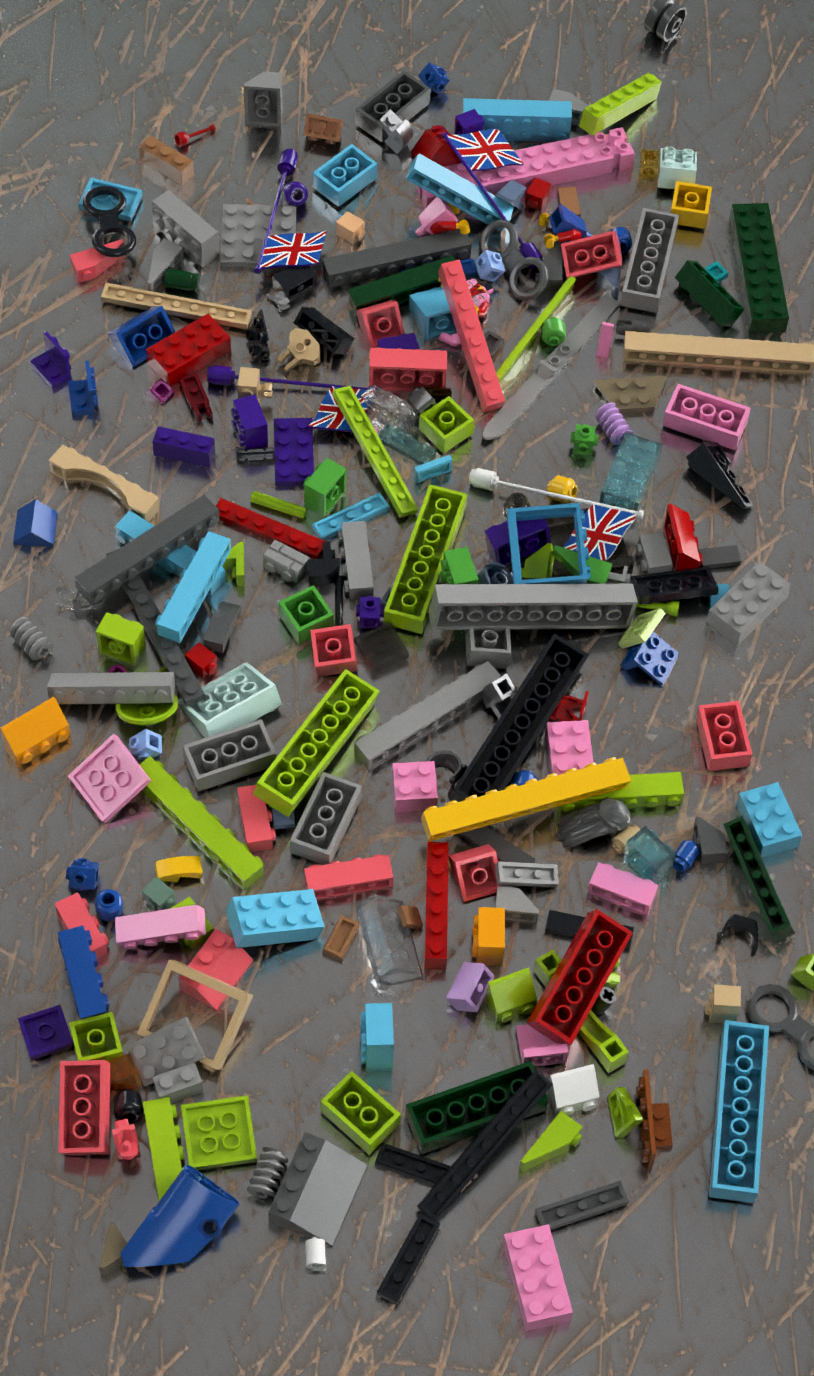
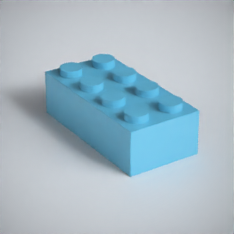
[225,889,325,948]

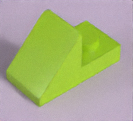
[222,542,245,586]

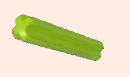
[250,491,307,518]

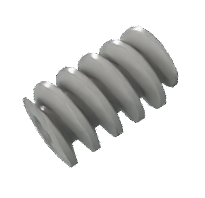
[9,616,54,661]
[246,1147,289,1199]

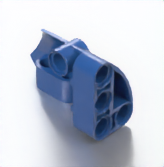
[121,1164,240,1267]

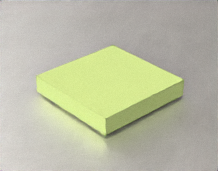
[618,609,666,649]

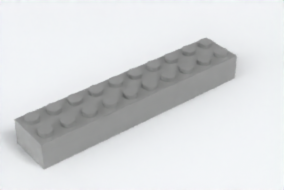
[428,583,638,630]

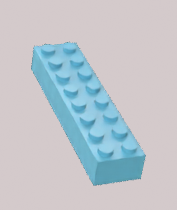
[709,1020,769,1203]

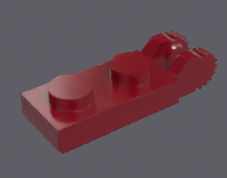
[179,373,213,422]

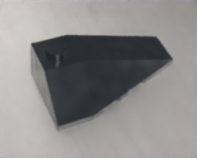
[686,443,753,509]

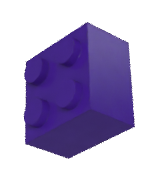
[231,395,268,451]

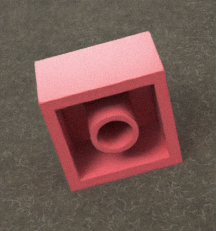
[311,624,358,677]

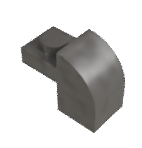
[377,109,414,154]
[482,673,517,720]

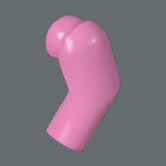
[439,332,461,347]

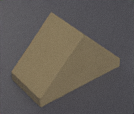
[99,1223,127,1275]

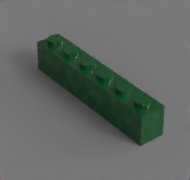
[348,255,455,318]
[723,816,796,942]

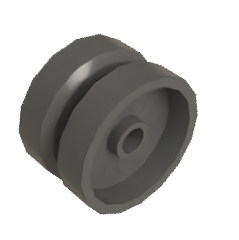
[644,0,687,42]

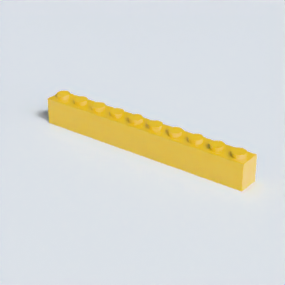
[421,757,631,842]

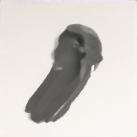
[557,797,631,848]

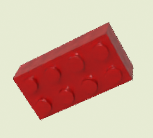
[146,313,231,387]

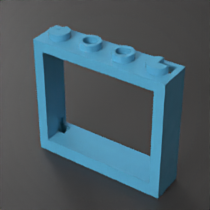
[507,503,591,584]

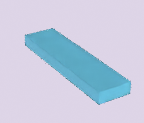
[312,492,390,541]

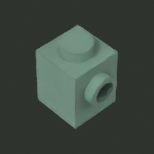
[141,876,176,911]

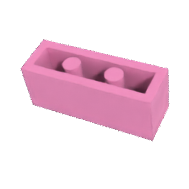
[587,862,659,916]

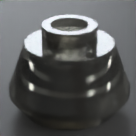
[503,493,530,514]

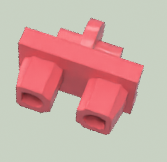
[112,1119,140,1161]

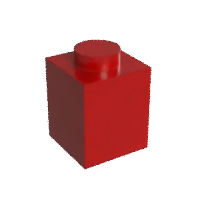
[525,178,551,211]
[185,642,217,680]

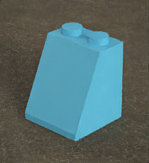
[409,287,457,341]

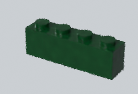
[675,260,745,327]

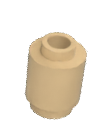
[612,824,644,855]

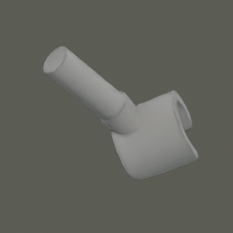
[266,293,290,311]

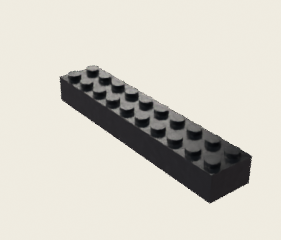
[449,634,589,802]

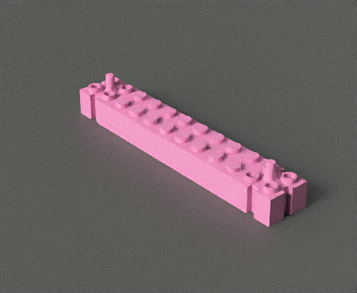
[415,127,635,209]

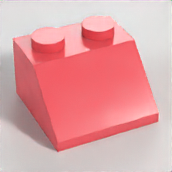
[356,300,405,348]
[449,844,503,902]

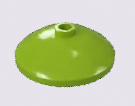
[116,694,178,726]

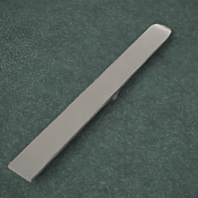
[482,294,620,440]

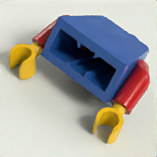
[539,204,592,248]

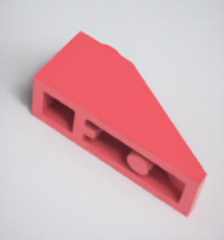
[70,239,124,283]

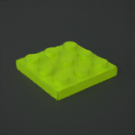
[181,1095,257,1170]

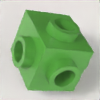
[570,424,599,456]

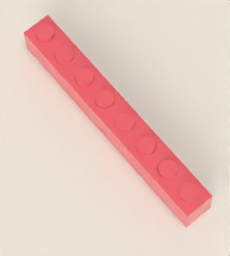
[438,259,505,413]

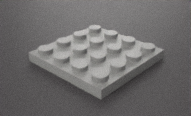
[220,204,296,268]

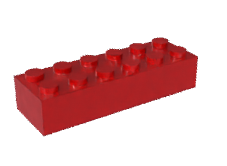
[526,909,633,1046]

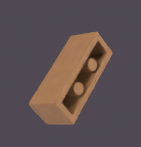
[139,135,194,186]

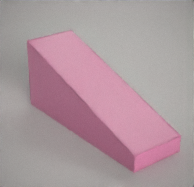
[596,322,614,358]

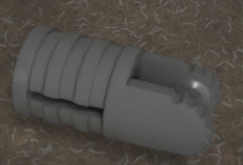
[616,319,651,335]

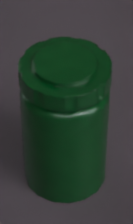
[164,269,200,292]

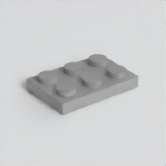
[126,1017,206,1087]

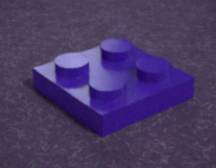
[18,1005,74,1060]

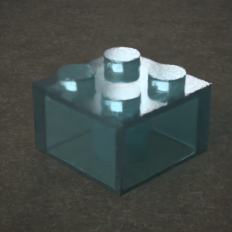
[623,826,676,885]

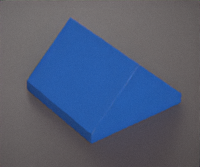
[13,499,57,546]

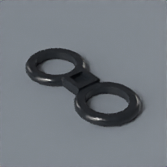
[82,186,136,257]

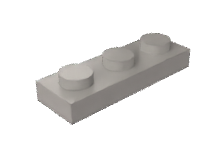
[495,861,559,888]

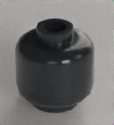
[113,1089,143,1124]

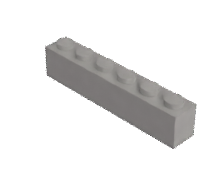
[47,672,176,704]

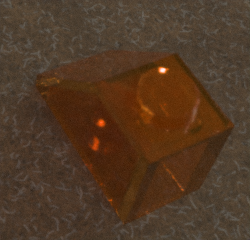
[108,1053,141,1092]

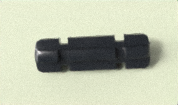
[236,448,274,461]

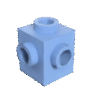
[475,250,506,282]
[129,729,162,762]

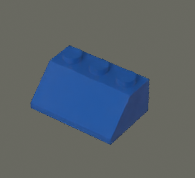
[107,306,175,367]

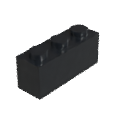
[293,307,355,355]

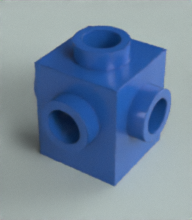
[418,63,450,94]
[66,858,99,891]

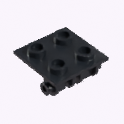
[246,309,270,363]

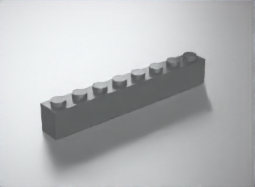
[323,229,472,287]
[74,494,220,605]

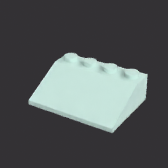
[178,662,282,738]

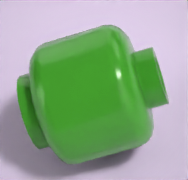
[541,317,566,346]

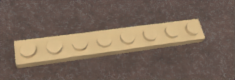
[101,283,252,330]

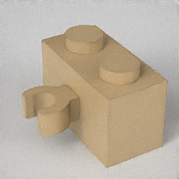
[237,367,273,402]

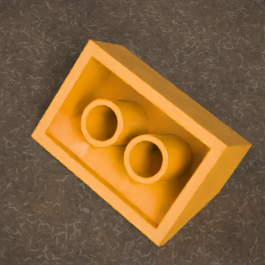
[0,697,71,767]

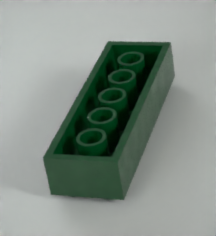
[405,1061,548,1154]

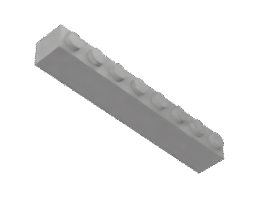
[354,661,501,770]

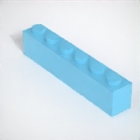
[406,154,514,232]
[115,510,226,596]
[155,531,231,643]

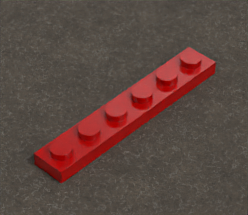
[216,498,326,559]

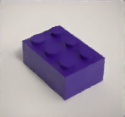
[485,519,551,566]

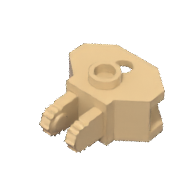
[276,328,320,372]

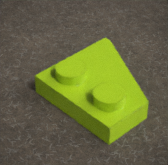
[607,1087,643,1138]

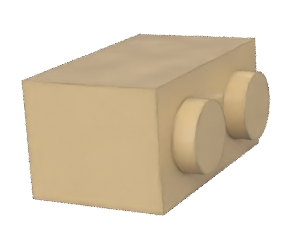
[705,984,741,1024]

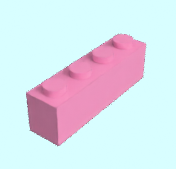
[115,905,206,949]

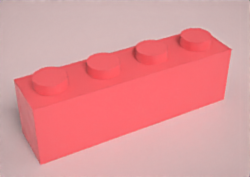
[304,854,394,899]

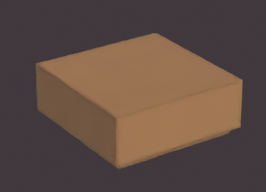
[397,905,423,930]

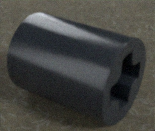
[591,987,616,1015]

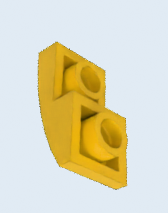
[154,856,203,882]

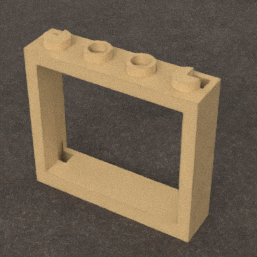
[137,959,253,1072]

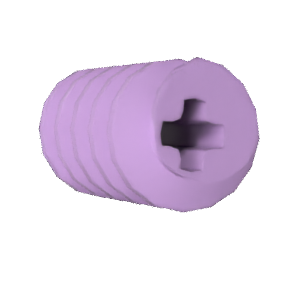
[595,403,634,445]

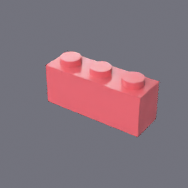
[237,785,276,852]
[54,892,109,958]

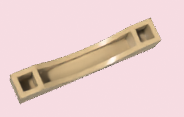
[49,444,160,522]

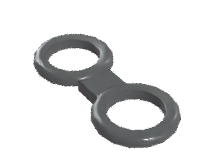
[479,219,549,301]
[746,984,814,1071]

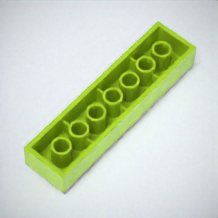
[383,484,467,634]
[253,669,380,818]

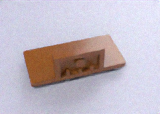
[636,1069,673,1170]

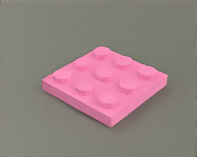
[68,734,152,823]

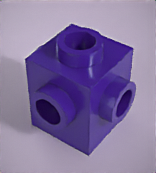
[356,596,385,629]

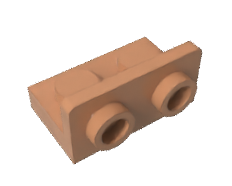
[303,113,343,145]

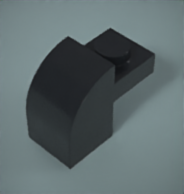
[308,542,340,587]

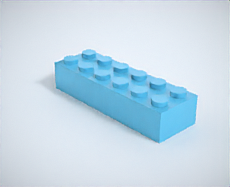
[462,98,572,142]

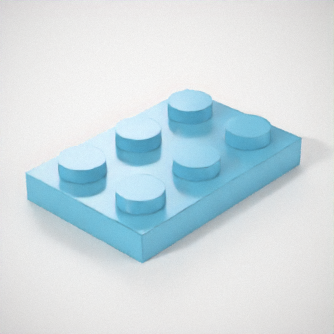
[78,178,143,222]

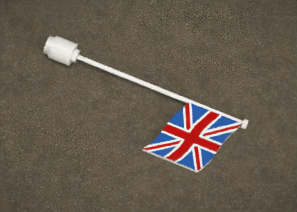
[469,468,644,561]

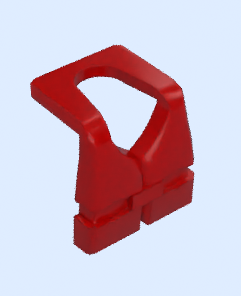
[549,691,589,722]

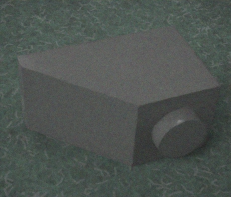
[408,387,437,415]
[693,817,730,864]

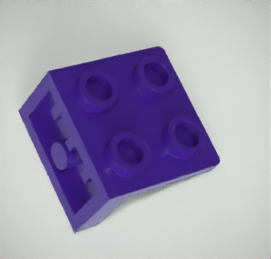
[30,331,72,390]

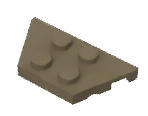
[593,376,667,414]

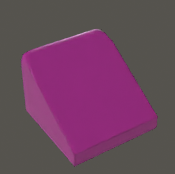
[145,378,174,405]

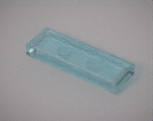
[378,424,436,465]

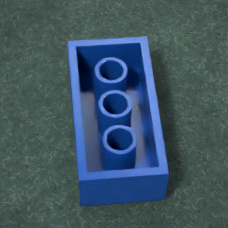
[57,925,110,1020]

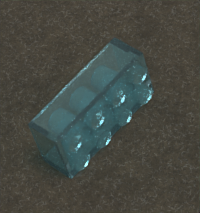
[599,433,663,511]

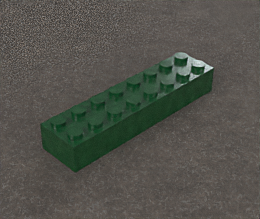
[729,203,789,334]

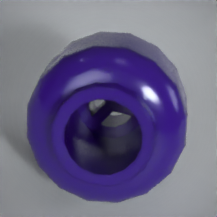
[283,181,308,206]

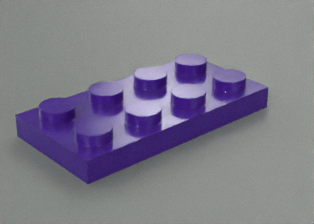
[274,418,314,486]

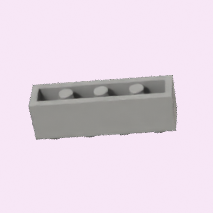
[338,521,374,600]

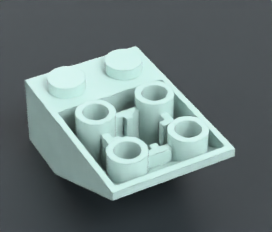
[657,147,697,189]

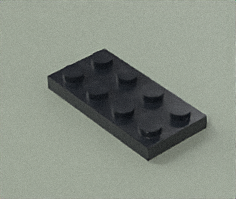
[631,567,718,604]

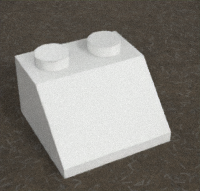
[547,1064,600,1117]

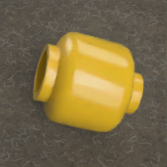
[547,475,578,503]

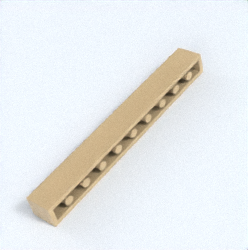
[623,331,814,374]

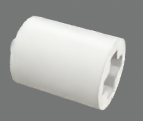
[305,1237,326,1270]

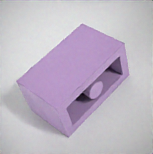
[446,962,495,1012]

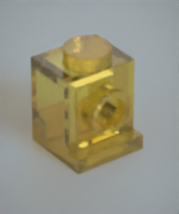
[639,149,660,179]

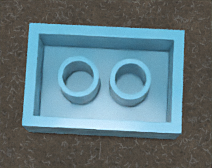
[313,144,378,207]
[736,782,802,858]
[360,1003,394,1072]

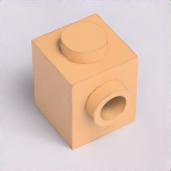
[336,211,365,245]

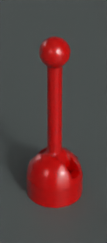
[174,124,216,147]

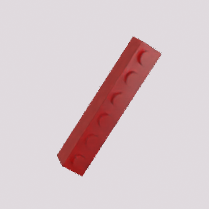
[424,842,449,970]

